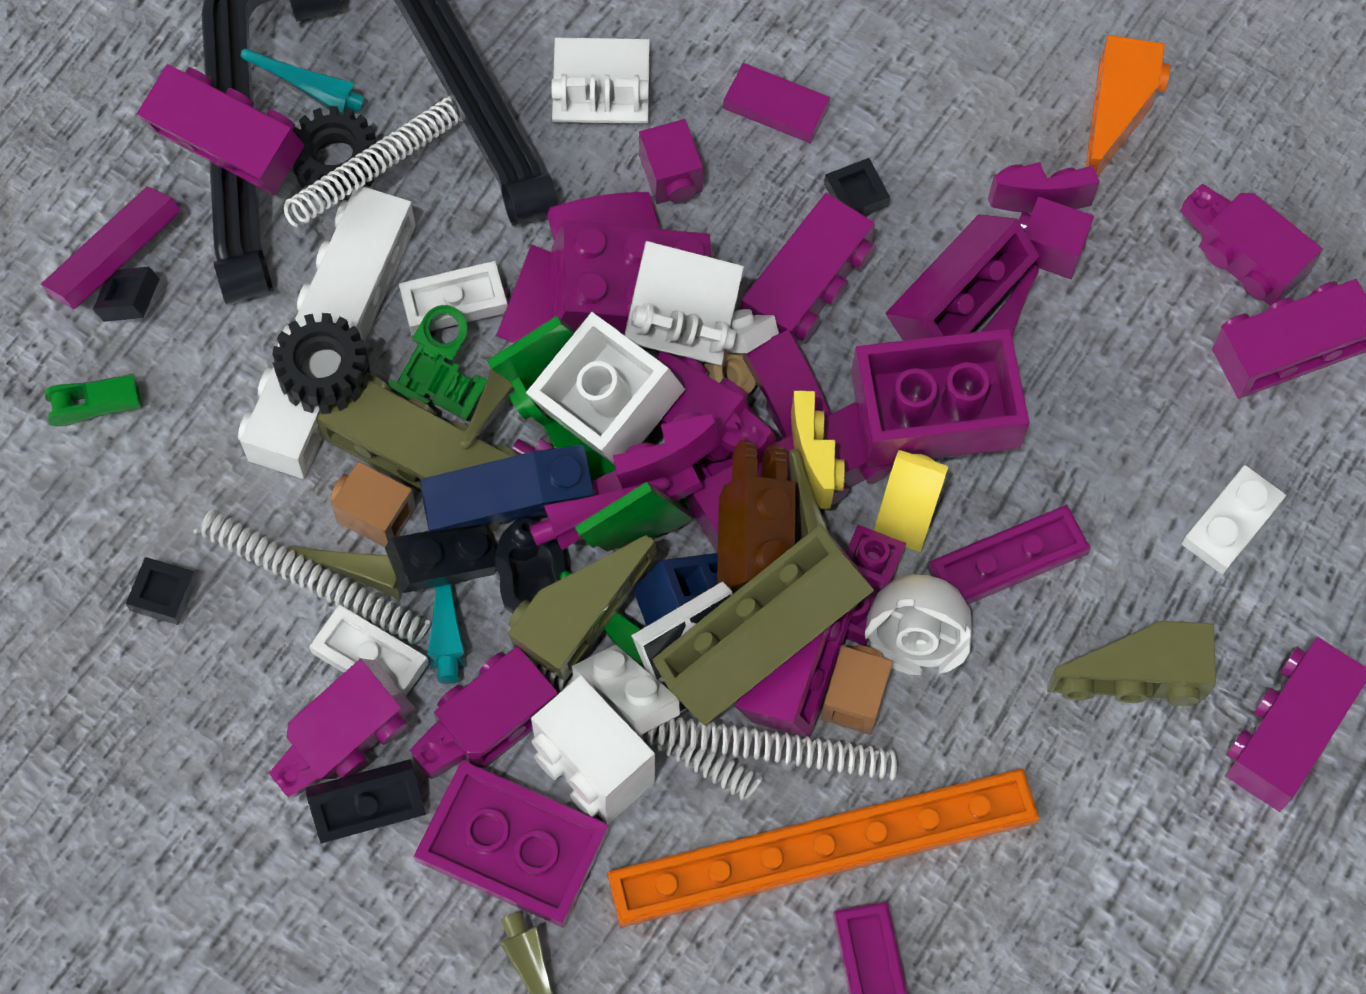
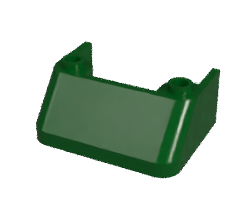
[487,316,694,552]

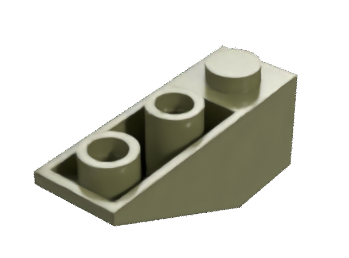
[1047,621,1216,706]

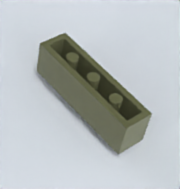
[316,375,518,533]
[652,524,874,726]

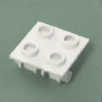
[552,38,649,123]
[624,241,744,366]

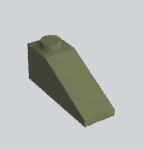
[508,535,658,682]

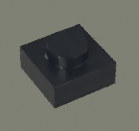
[824,158,890,216]
[93,266,160,322]
[126,557,198,625]

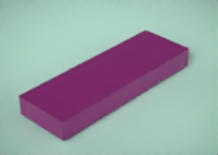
[40,186,181,310]
[927,504,1091,604]

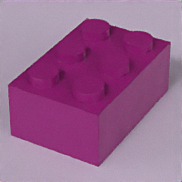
[551,220,711,335]
[851,328,1030,466]

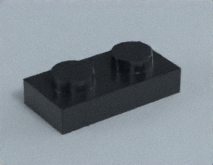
[385,524,496,593]
[305,759,426,844]

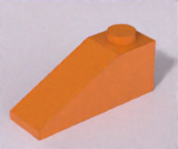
[1085,35,1170,177]

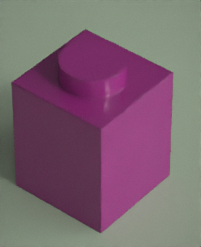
[639,119,703,204]
[1019,197,1094,279]

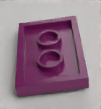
[413,760,609,928]

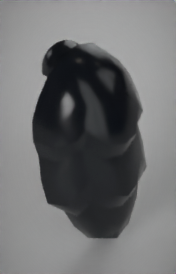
[495,517,565,614]

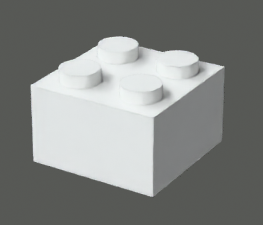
[526,312,685,466]
[531,675,655,824]

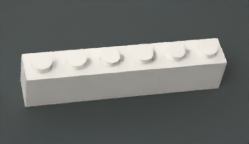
[238,186,416,479]

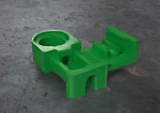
[389,305,487,421]

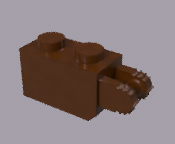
[717,440,795,593]

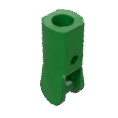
[45,373,142,427]

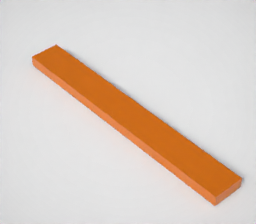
[607,768,1039,928]

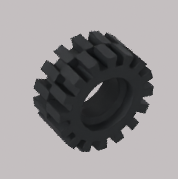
[292,106,380,201]
[272,313,370,414]

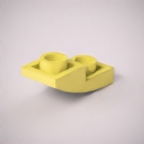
[791,391,845,509]
[874,450,949,553]

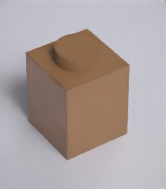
[330,461,416,547]
[820,645,893,735]

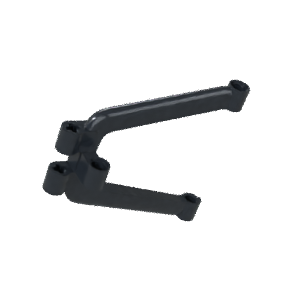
[201,0,559,305]

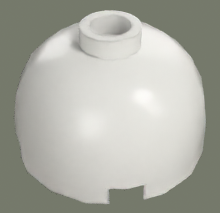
[865,574,972,675]

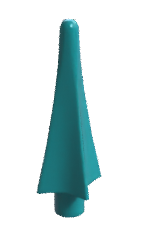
[241,49,364,114]
[427,584,467,684]

